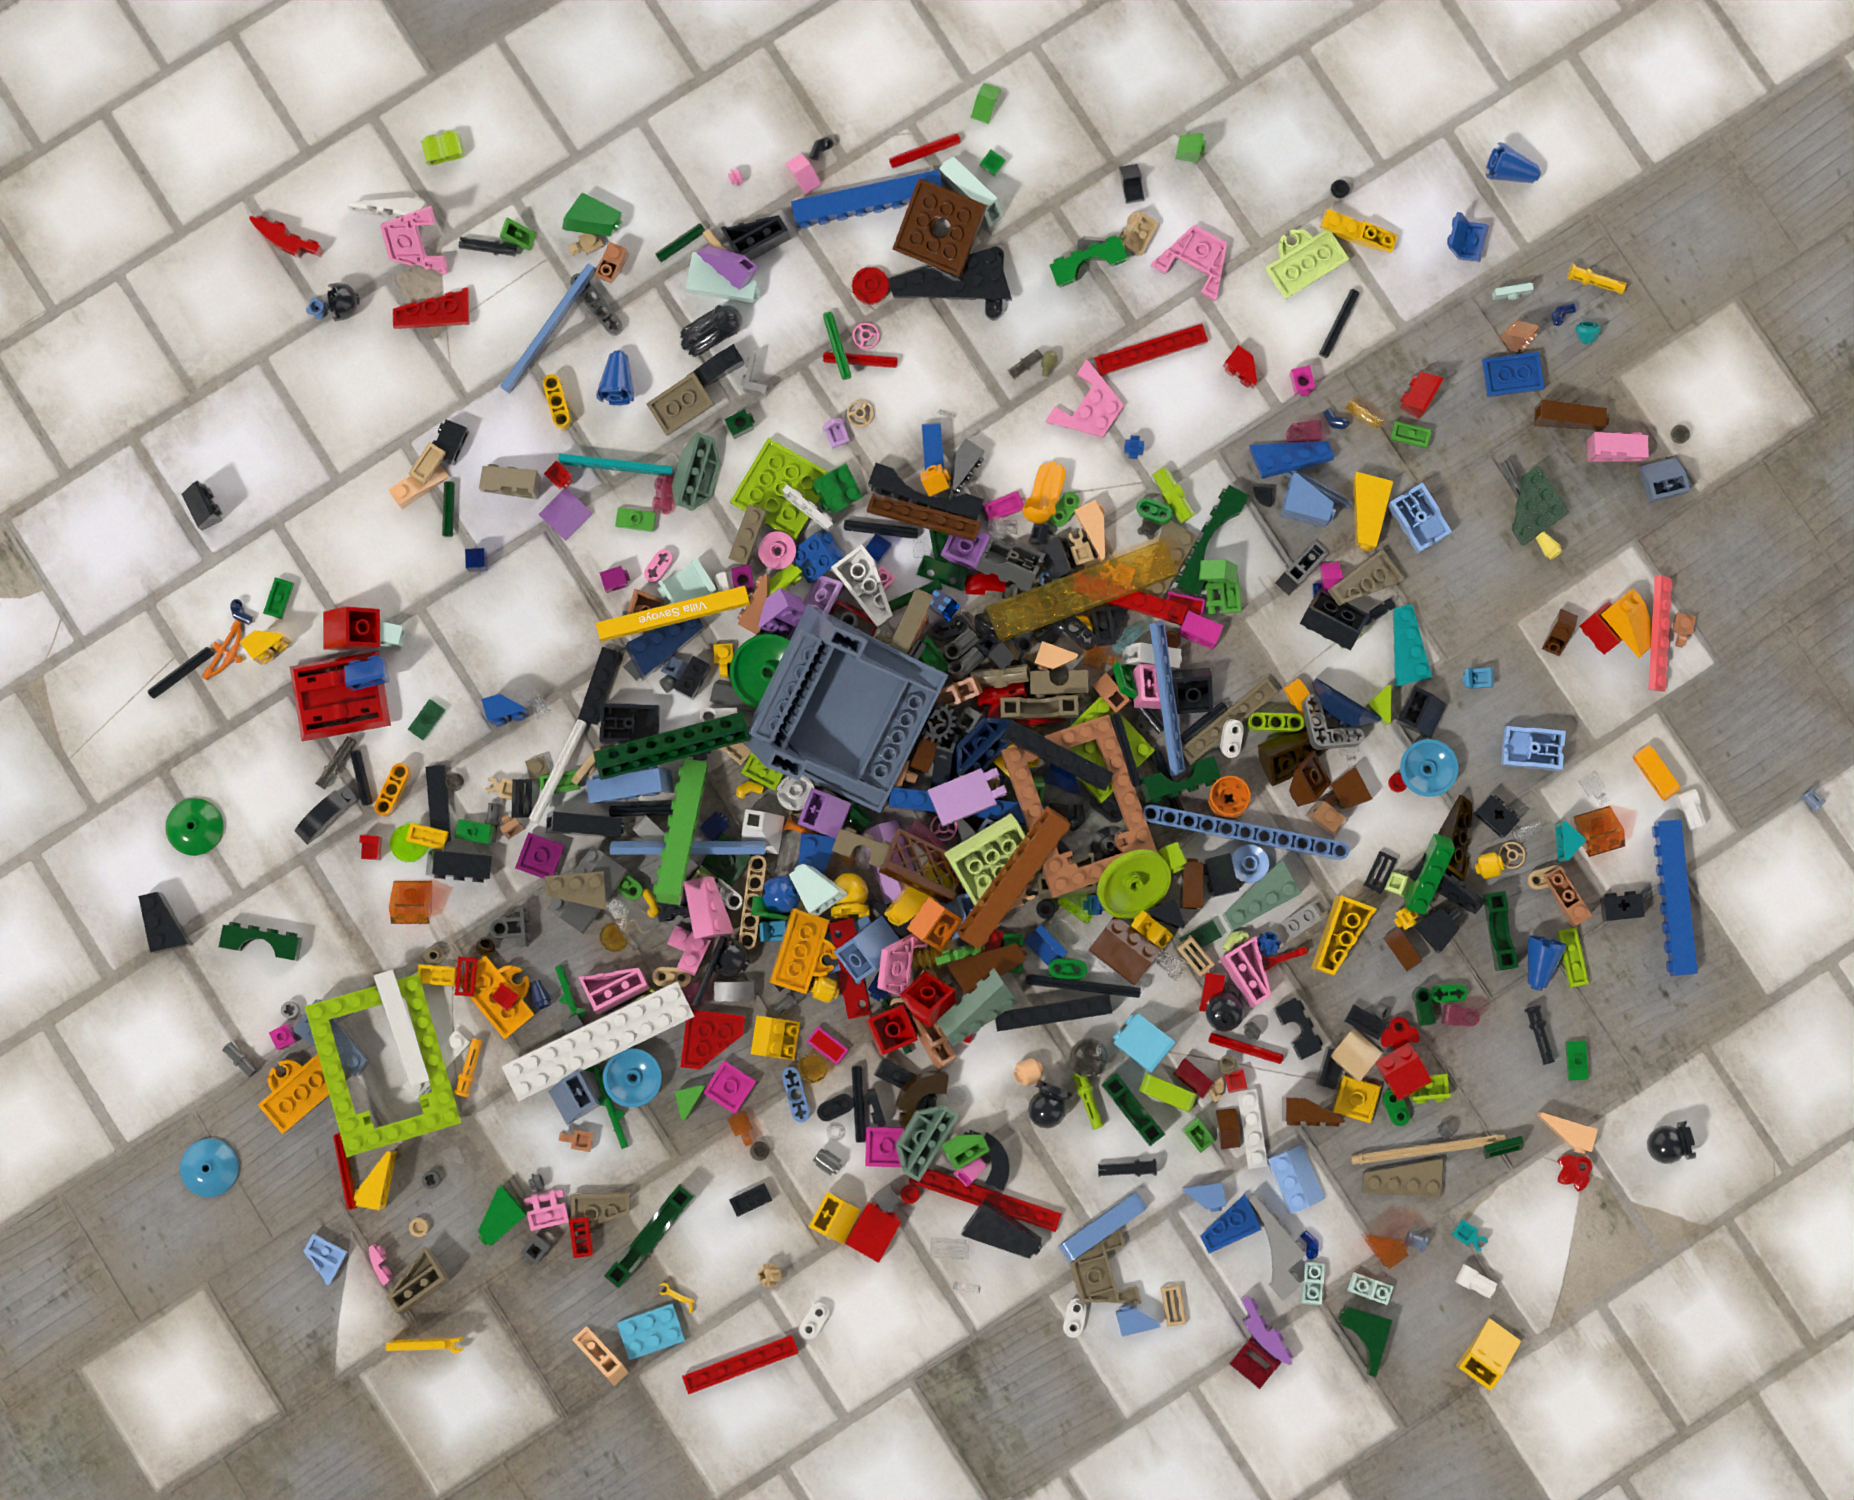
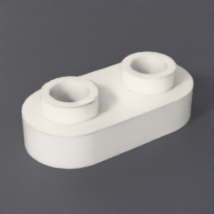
[1220,719,1244,758]
[1063,1298,1087,1338]
[799,1302,829,1339]

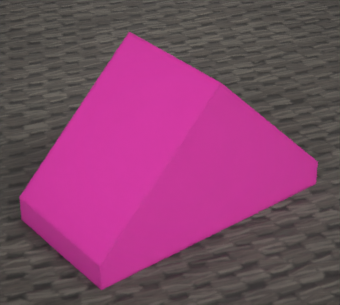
[1320,562,1343,593]

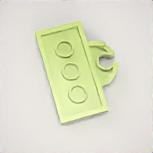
[1265,229,1349,300]

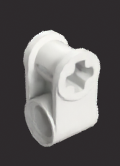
[716,877,744,911]

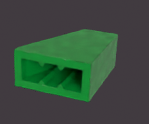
[562,192,622,237]
[478,1185,527,1246]

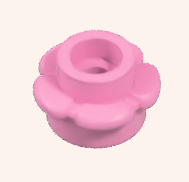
[728,168,743,186]

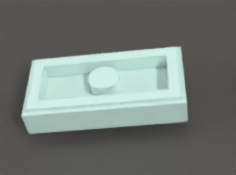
[1492,283,1534,300]

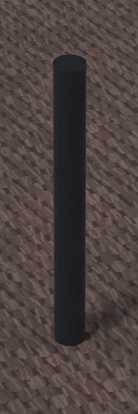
[692,936,727,1008]

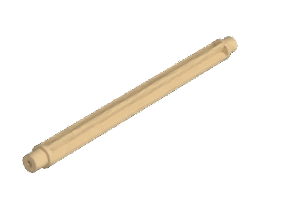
[1351,1134,1506,1165]

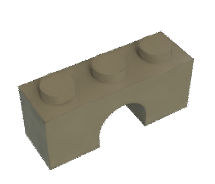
[728,504,769,565]
[1030,670,1088,699]
[832,827,896,868]

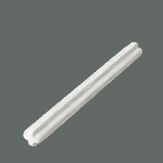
[529,720,587,824]

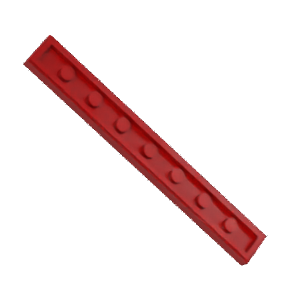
[908,1168,1062,1232]

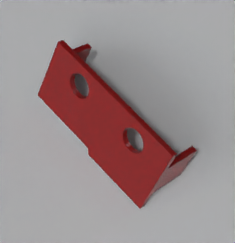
[831,599,879,637]
[977,682,1028,712]
[829,918,856,971]
[837,970,871,1019]

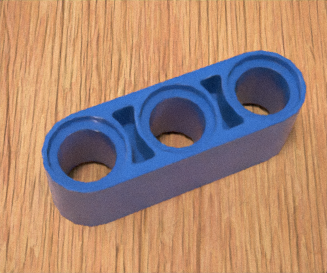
[922,423,944,471]

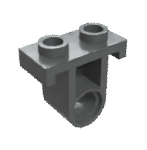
[490,907,531,947]

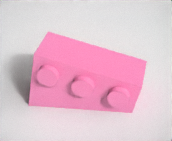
[1587,432,1649,462]
[684,876,735,939]
[1219,936,1271,1008]
[579,968,650,1015]

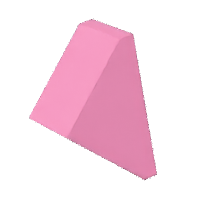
[785,154,821,195]

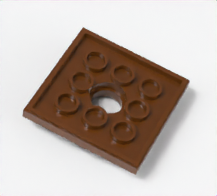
[892,178,988,277]

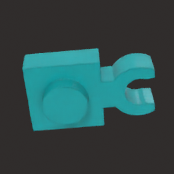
[1451,1219,1488,1251]

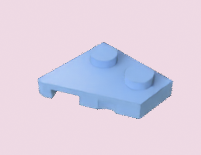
[304,1233,348,1286]

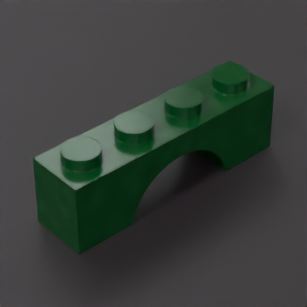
[1140,756,1221,804]
[1482,891,1519,971]
[218,922,303,961]
[1101,1073,1165,1146]

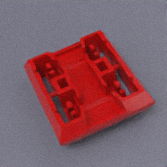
[290,651,391,742]

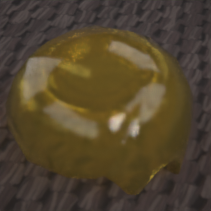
[599,922,628,952]
[798,1054,827,1083]

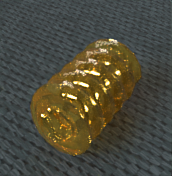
[911,946,942,972]

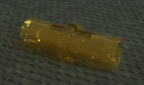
[1345,399,1383,430]

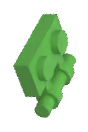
[1204,574,1241,615]
[935,944,984,965]

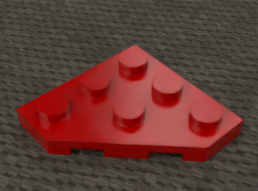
[680,1010,745,1070]

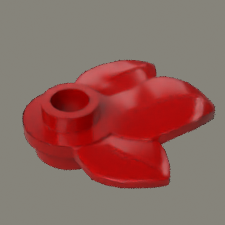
[1381,1017,1419,1050]
[1557,1154,1592,1192]

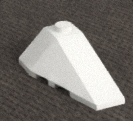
[831,544,893,628]

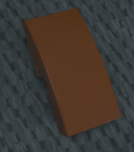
[1383,927,1423,972]

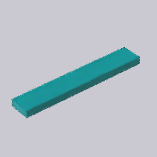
[558,453,674,477]

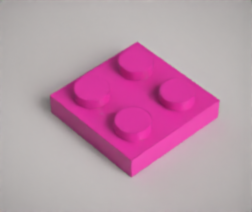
[703,1060,757,1114]
[865,1127,904,1167]

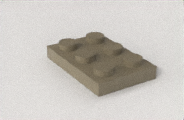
[646,372,715,436]

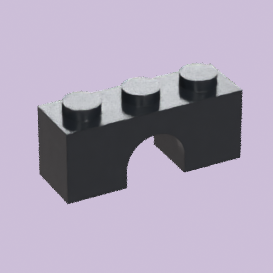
[1273,997,1323,1060]

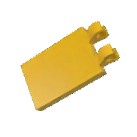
[386,1336,464,1354]

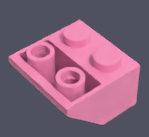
[1132,664,1161,709]

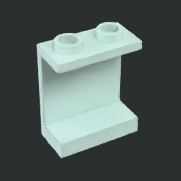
[657,558,718,605]

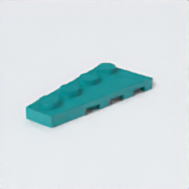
[1393,604,1432,688]

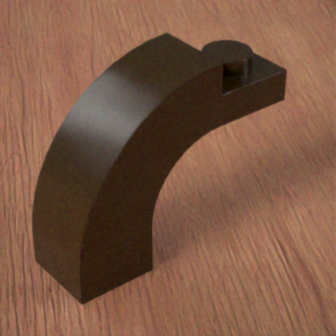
[895,1071,949,1129]

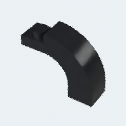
[294,784,359,845]
[964,1129,1010,1191]

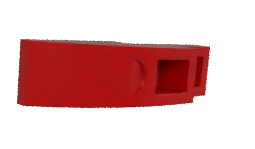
[249,215,323,258]

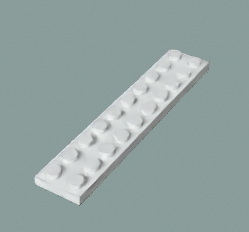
[501,981,694,1101]

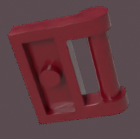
[1229,1337,1281,1389]

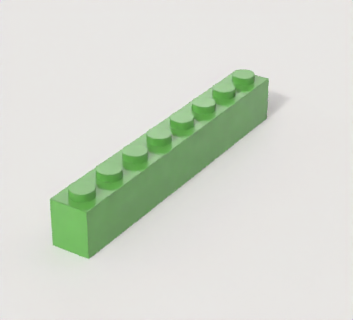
[653,758,708,905]

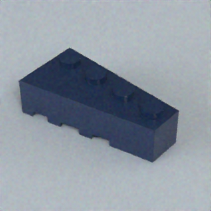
[625,618,704,681]

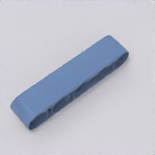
[1058,1191,1148,1262]

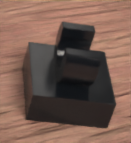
[1028,524,1053,544]

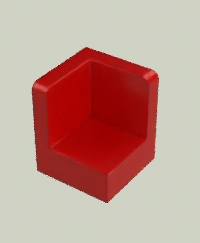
[359,835,382,860]
[491,982,521,1012]

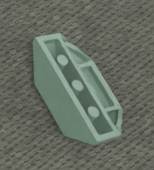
[672,432,721,511]
[895,1105,960,1182]

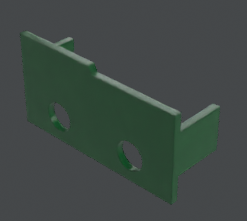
[916,555,969,591]

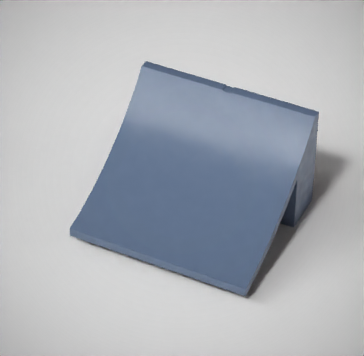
[743,603,948,813]

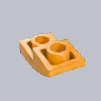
[1283,678,1315,722]

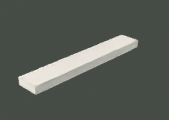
[374,969,429,1087]

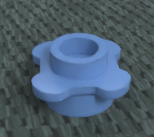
[306,297,328,319]

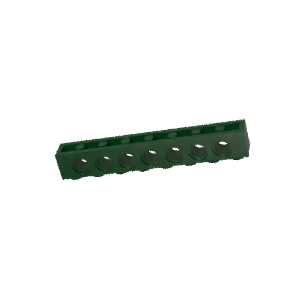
[593,711,750,780]

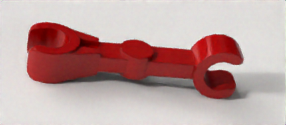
[1261,947,1308,970]

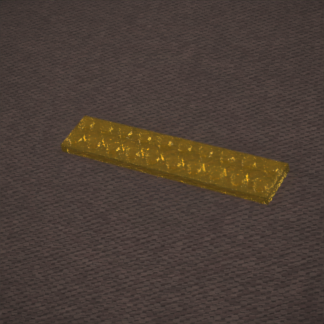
[986,540,1178,642]

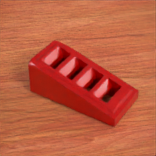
[569,1217,594,1258]

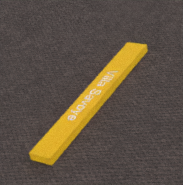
[595,586,750,642]

